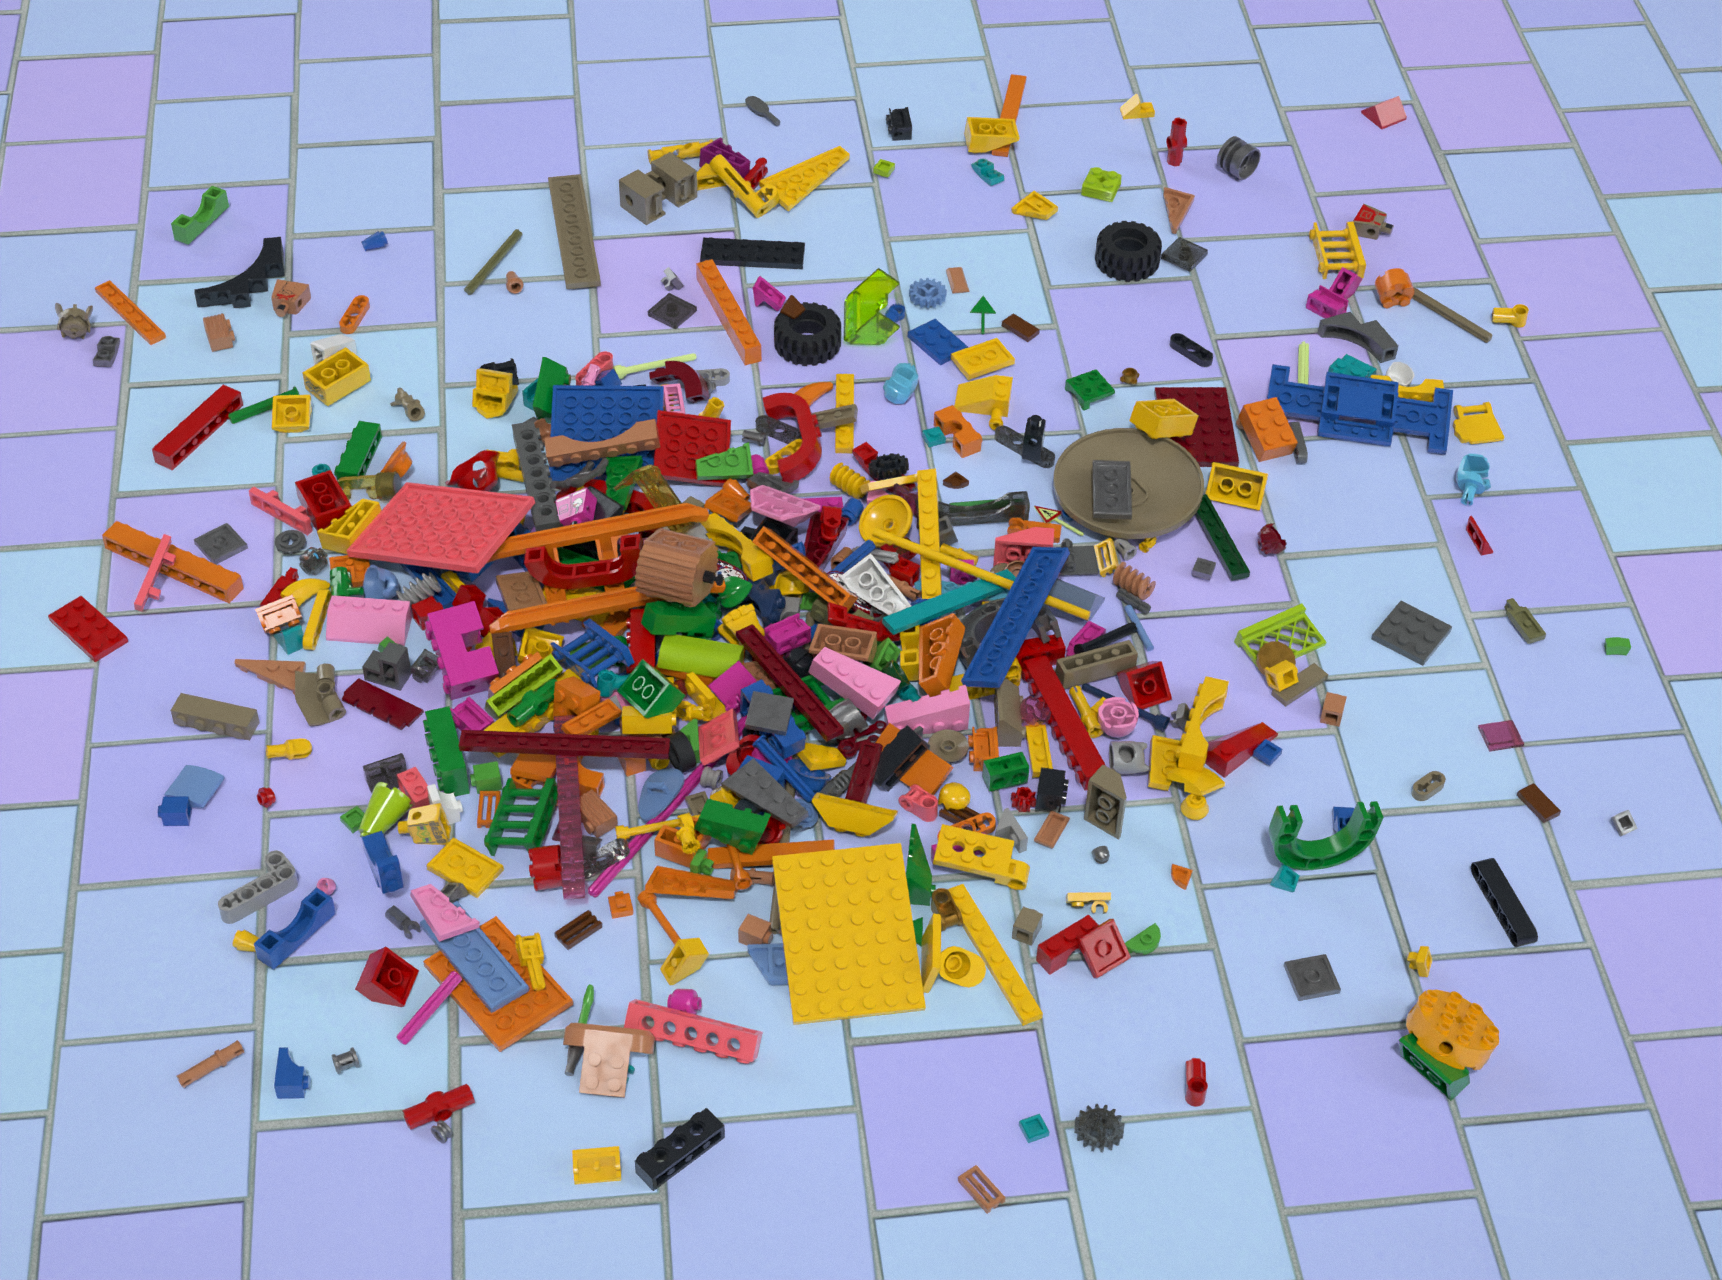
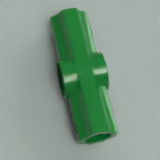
[507,678,557,727]

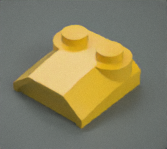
[272,395,312,433]
[517,627,564,664]

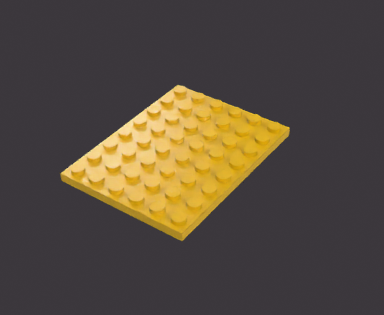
[772,843,926,1025]

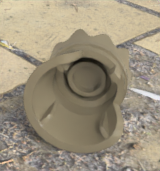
[55,303,93,339]

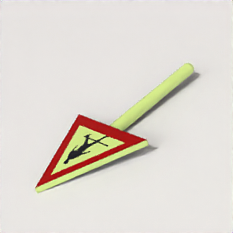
[1034,506,1084,536]

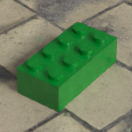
[422,706,470,797]

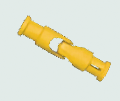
[647,139,713,164]

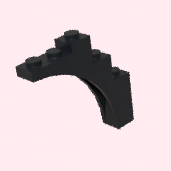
[194,237,285,308]

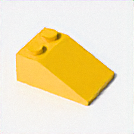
[964,117,1020,153]
[954,375,1013,417]

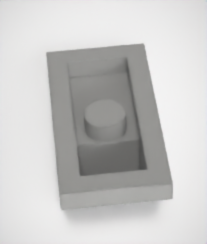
[995,808,1028,853]

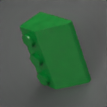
[532,357,571,423]
[617,659,686,718]
[1399,1033,1470,1101]

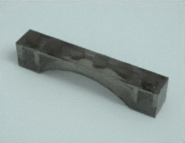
[914,491,1030,529]

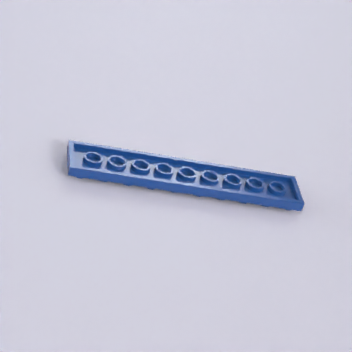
[961,547,1070,688]

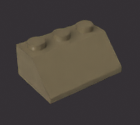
[994,678,1026,747]
[1084,765,1127,840]

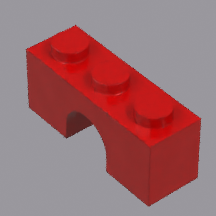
[452,585,504,637]
[1036,914,1099,975]

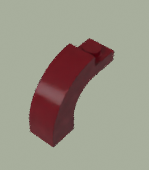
[649,361,709,403]

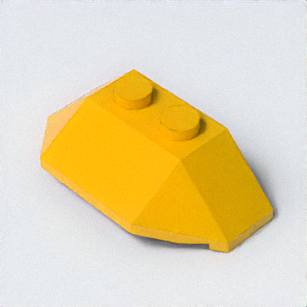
[812,792,898,837]

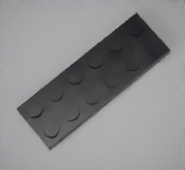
[700,237,805,270]

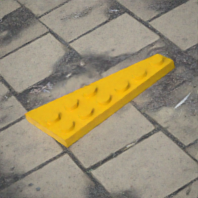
[759,146,850,212]

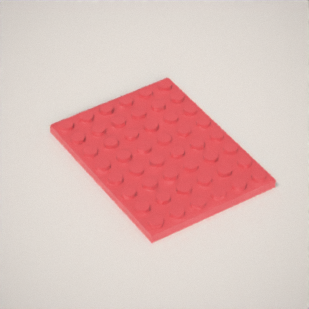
[346,482,535,573]

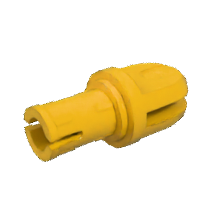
[266,738,312,760]

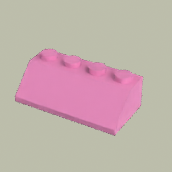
[326,596,412,646]

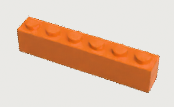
[752,526,858,612]

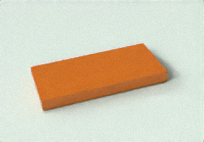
[875,722,954,795]

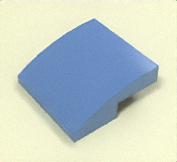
[164,765,225,808]

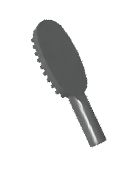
[745,96,781,126]

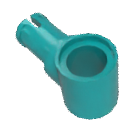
[596,670,630,697]

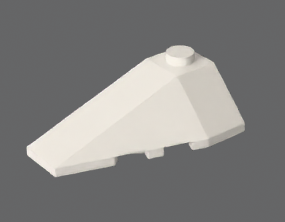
[840,553,911,615]

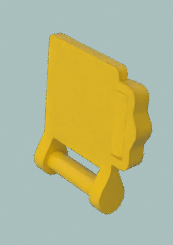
[1453,402,1505,444]

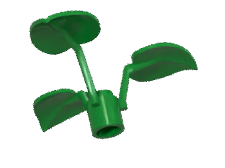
[682,576,753,640]

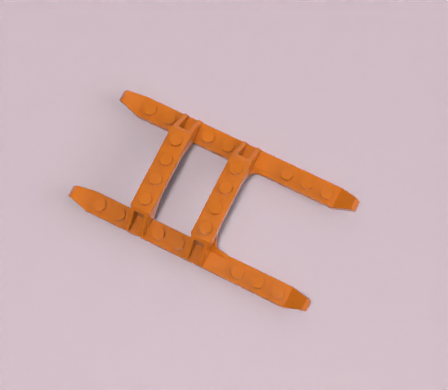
[486,503,726,634]

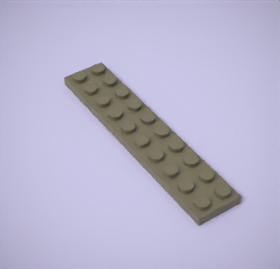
[548,174,601,289]

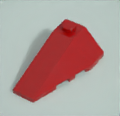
[1205,722,1278,778]

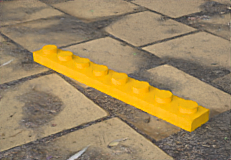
[917,468,942,599]
[947,884,1043,1026]

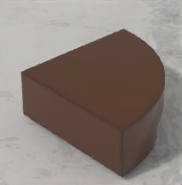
[943,471,969,489]

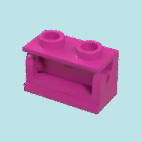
[1306,285,1349,319]
[764,613,811,655]
[450,697,494,731]

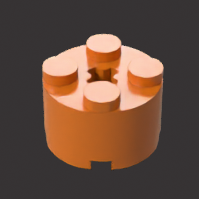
[1375,268,1414,308]

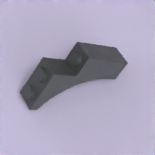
[1317,312,1399,363]

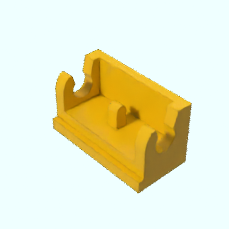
[572,1146,621,1185]

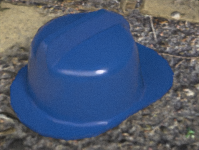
[787,759,832,794]

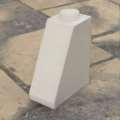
[310,334,357,365]

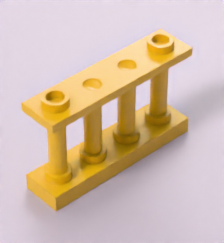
[1309,221,1366,279]

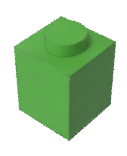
[470,761,502,794]

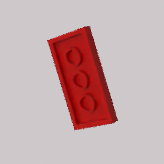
[48,596,128,662]

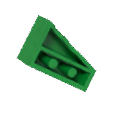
[694,799,771,855]

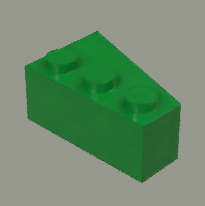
[641,600,717,636]

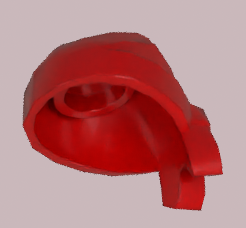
[757,816,786,845]

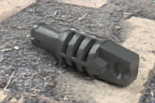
[820,762,856,797]

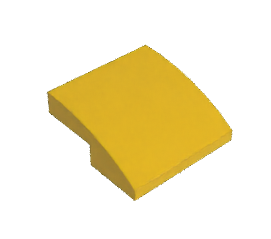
[1167,767,1225,796]

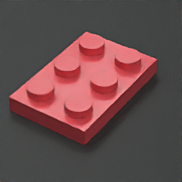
[698,708,740,766]

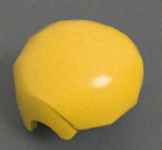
[938,782,971,810]

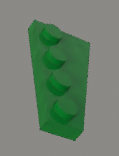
[606,456,643,510]

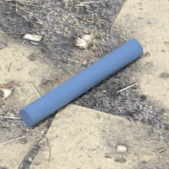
[1125,605,1154,651]

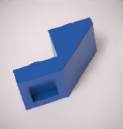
[1332,806,1354,833]

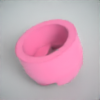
[317,878,336,895]

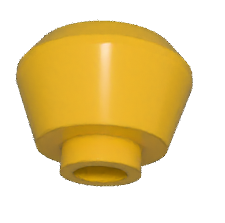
[1180,794,1209,820]

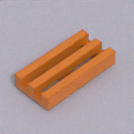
[477,791,501,828]

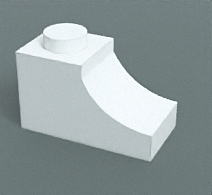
[427,784,463,824]

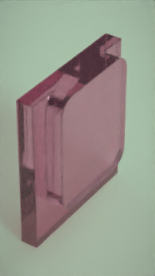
[1478,720,1524,752]

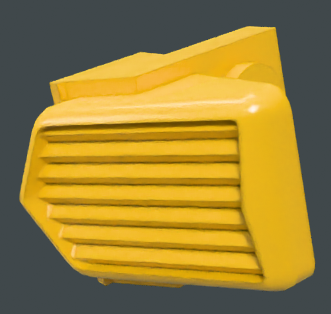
[472,368,518,419]

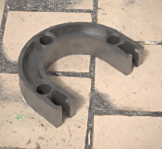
[959,598,1061,668]

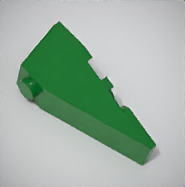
[906,823,936,906]

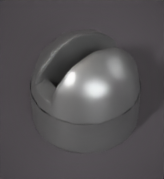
[1091,846,1110,864]

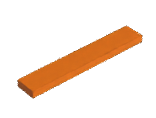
[95,280,166,345]
[707,839,835,869]

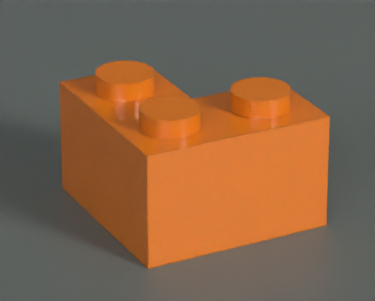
[553,676,600,724]
[654,816,712,868]

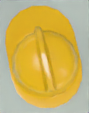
[769,570,810,595]
[939,946,986,988]

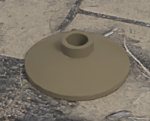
[928,729,969,762]

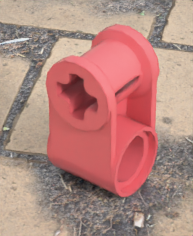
[898,784,938,822]

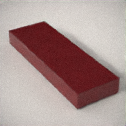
[845,740,883,804]

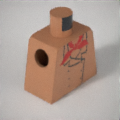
[271,279,311,317]

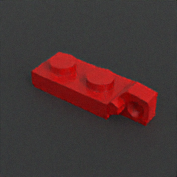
[260,567,299,607]

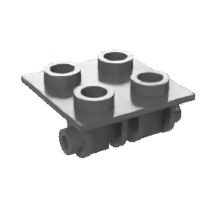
[1060,538,1099,575]

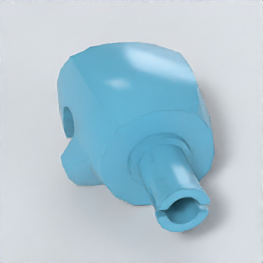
[883,363,919,404]
[1457,453,1491,506]

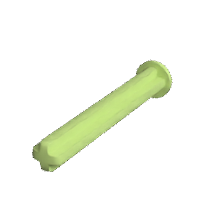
[1298,341,1309,384]

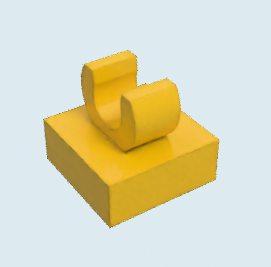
[1407,946,1433,977]

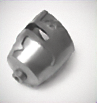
[829,698,869,740]

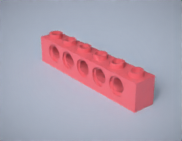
[624,999,763,1064]

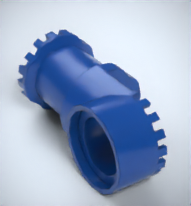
[878,303,905,331]

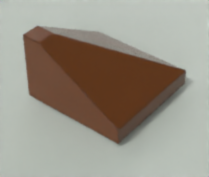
[780,295,805,320]

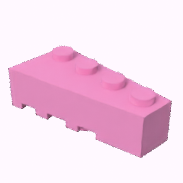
[809,647,901,719]
[884,685,970,734]

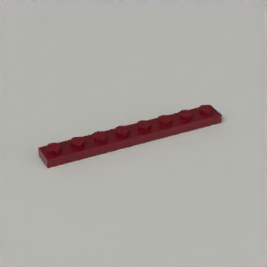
[736,624,844,742]

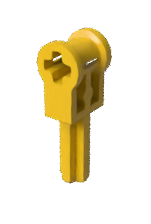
[515,932,545,991]

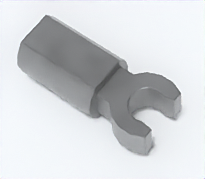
[385,905,421,939]

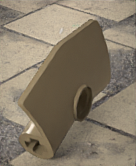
[295,663,346,726]

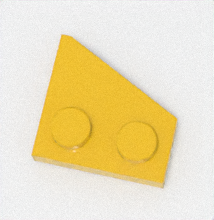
[1011,191,1058,220]
[796,742,847,771]

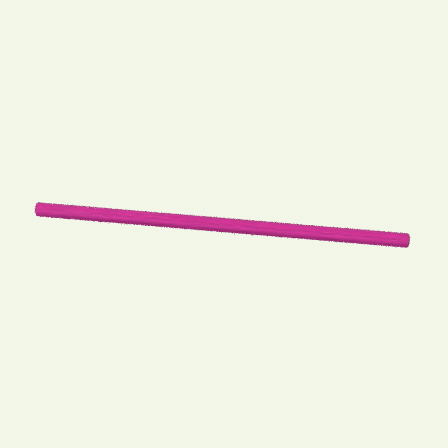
[588,715,747,898]

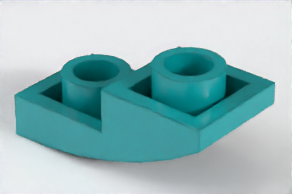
[971,158,1005,186]

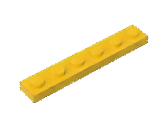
[835,374,854,454]

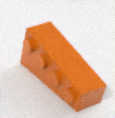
[919,613,966,697]

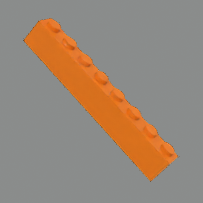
[696,259,762,365]
[102,521,244,604]

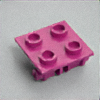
[708,660,757,714]

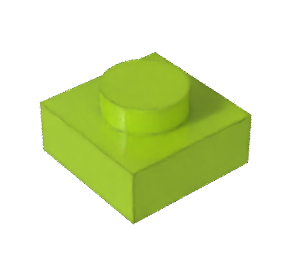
[873,159,895,178]

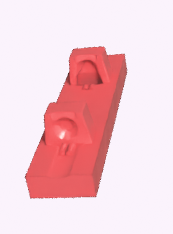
[249,487,313,536]
[134,534,176,612]

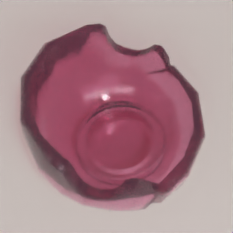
[1019,696,1051,726]

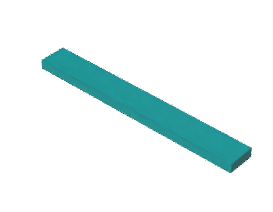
[882,569,1016,635]

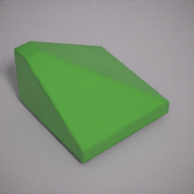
[800,592,820,611]

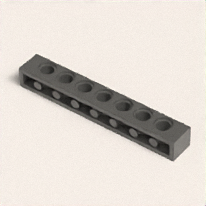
[512,421,563,532]

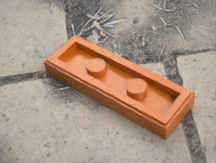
[561,698,622,735]

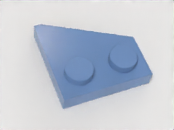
[748,943,788,985]

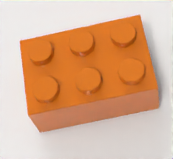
[1238,397,1298,462]

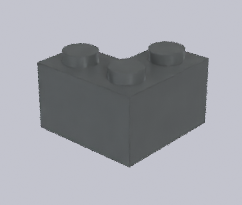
[362,642,411,691]

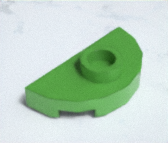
[1125,923,1161,955]

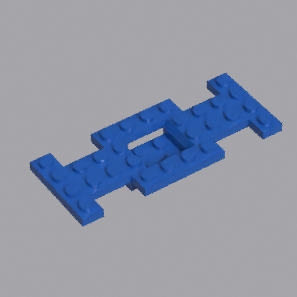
[1267,364,1453,455]

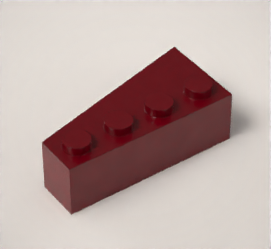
[804,511,849,570]

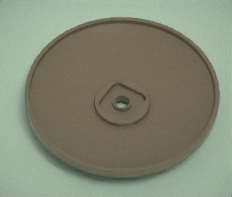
[1053,428,1204,539]

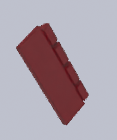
[342,678,424,730]

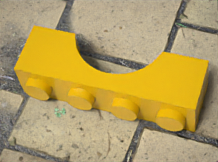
[1370,375,1444,402]

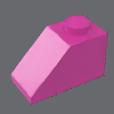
[1329,267,1362,299]

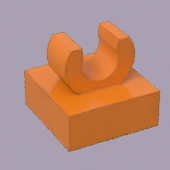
[608,891,633,919]

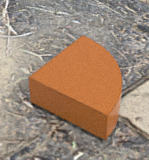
[1171,864,1193,890]

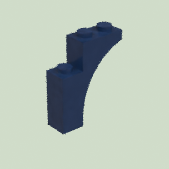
[716,577,786,627]

